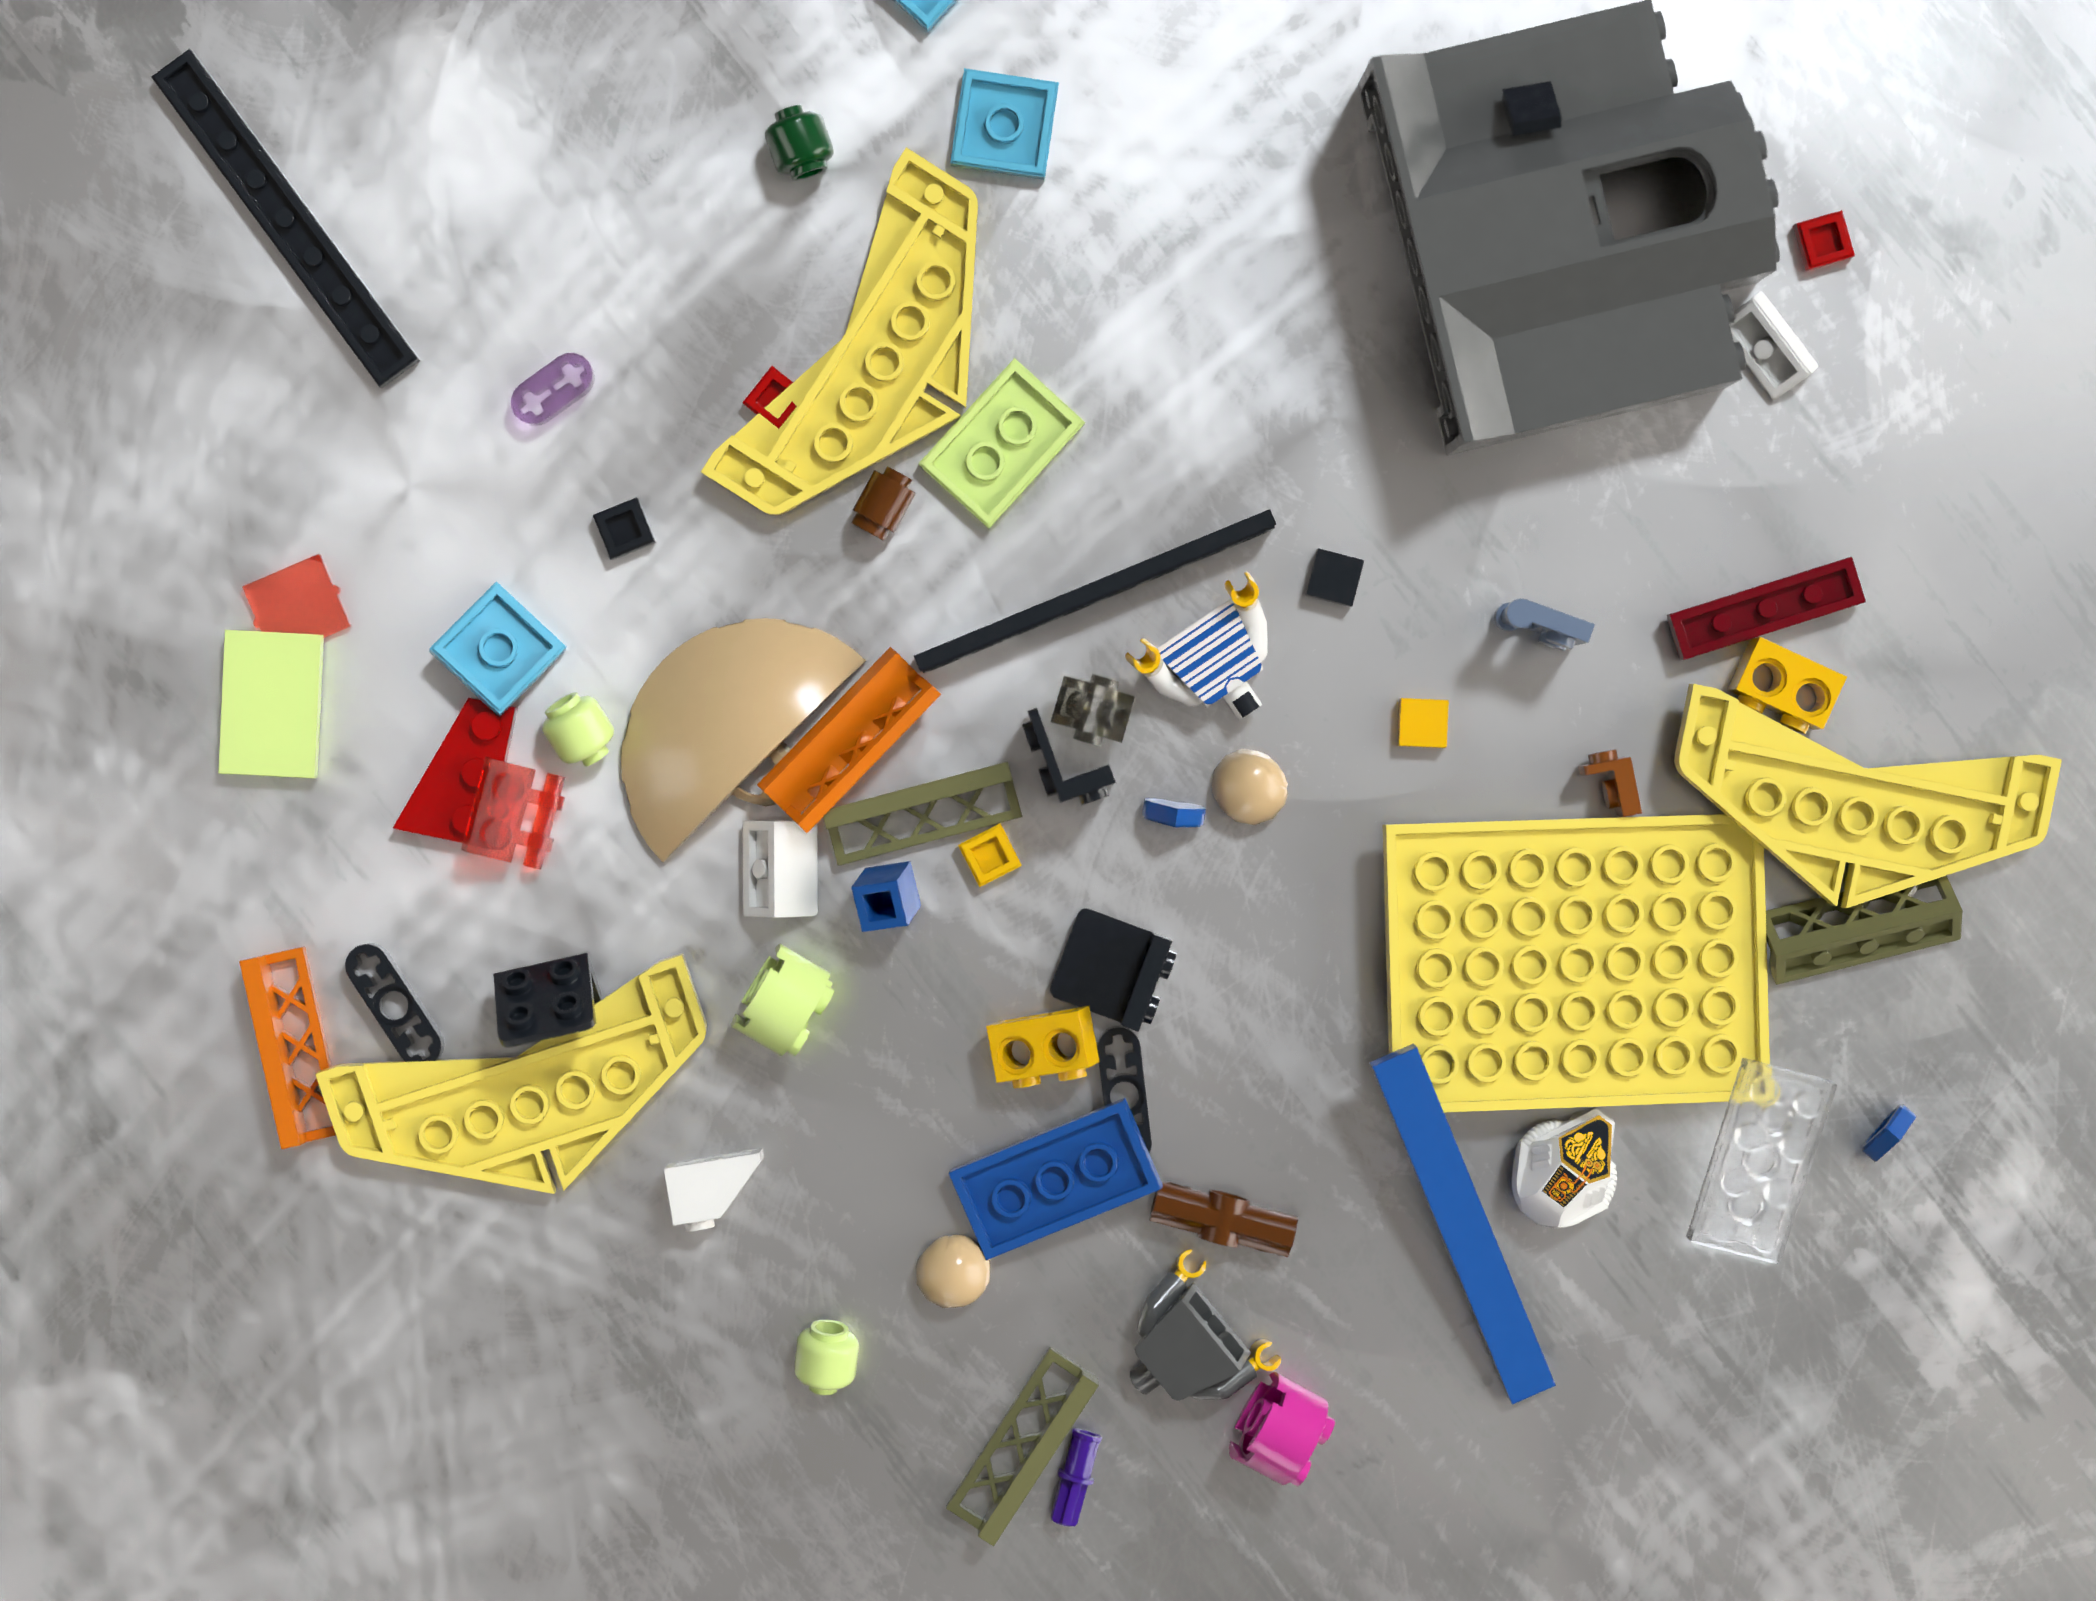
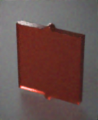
[242,554,352,638]

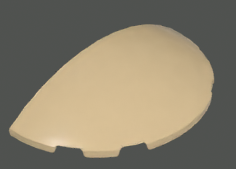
[621,618,866,862]

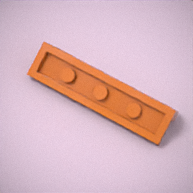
[757,647,941,833]
[239,946,336,1149]

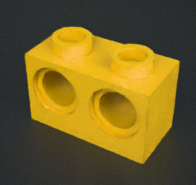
[1727,637,1847,734]
[986,1006,1100,1088]

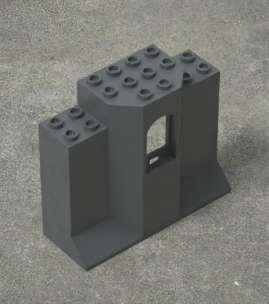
[1357,0,1780,456]

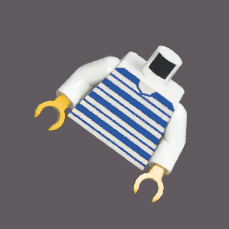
[1125,572,1268,720]

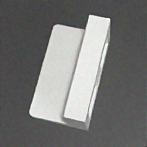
[743,821,818,918]

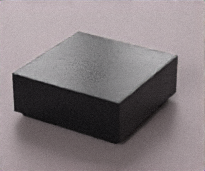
[1502,81,1562,136]
[593,497,656,560]
[1305,548,1364,607]

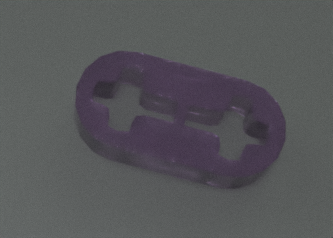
[511,353,595,426]

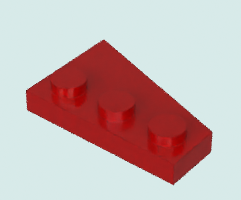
[393,698,518,848]

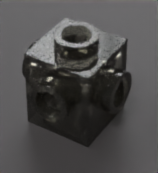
[1050,674,1135,746]

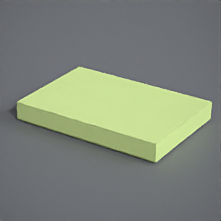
[918,358,1085,529]
[218,630,324,778]

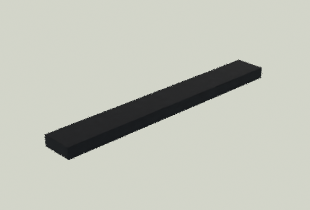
[151,49,420,388]
[914,509,1276,674]

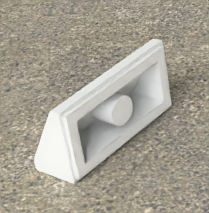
[1730,291,1818,401]

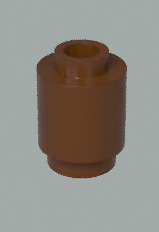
[851,466,916,541]

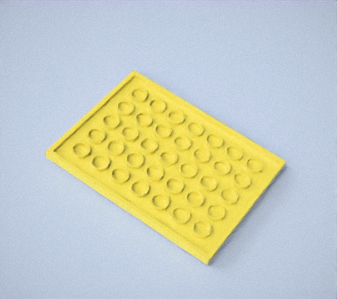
[1382,814,1771,1113]

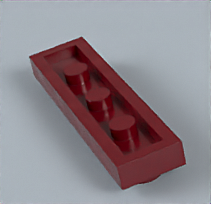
[1666,557,1866,660]

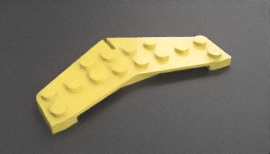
[701,147,978,516]
[1674,684,2062,908]
[315,953,707,1194]

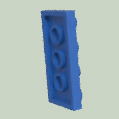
[949,1098,1163,1260]

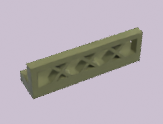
[823,762,1023,866]
[1766,875,1963,985]
[946,1347,1099,1547]

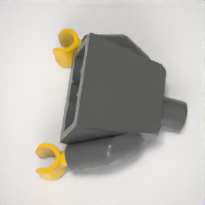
[1130,1249,1281,1401]

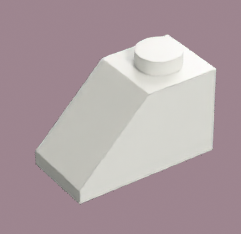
[664,1148,764,1231]

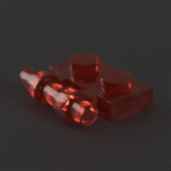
[461,757,566,870]

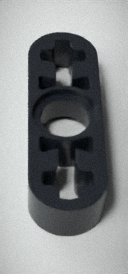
[345,943,444,1062]
[1097,1026,1152,1153]

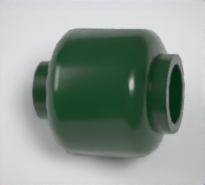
[765,105,834,181]

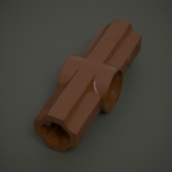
[1149,1180,1298,1257]

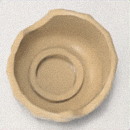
[1212,749,1288,825]
[916,1235,990,1308]

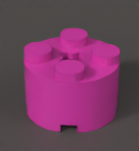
[1229,1372,1335,1487]

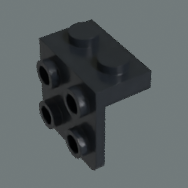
[1022,708,1116,806]
[1050,908,1177,1032]
[493,953,602,1048]

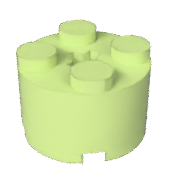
[731,944,834,1056]

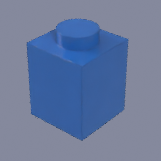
[851,861,921,932]

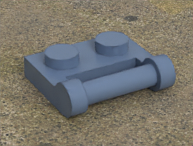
[1494,599,1595,651]

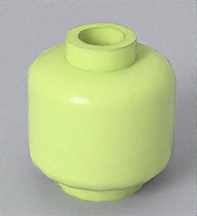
[542,692,614,766]
[794,1320,859,1395]

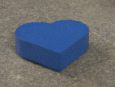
[1142,798,1206,827]
[1862,1104,1917,1162]

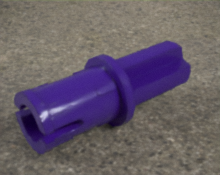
[1050,1428,1102,1526]

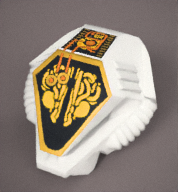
[1512,1107,1617,1228]

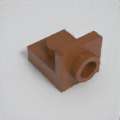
[1578,749,1642,817]

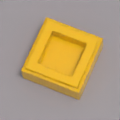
[1397,698,1449,748]
[958,823,1022,887]

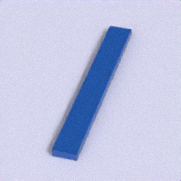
[1369,1043,1556,1405]

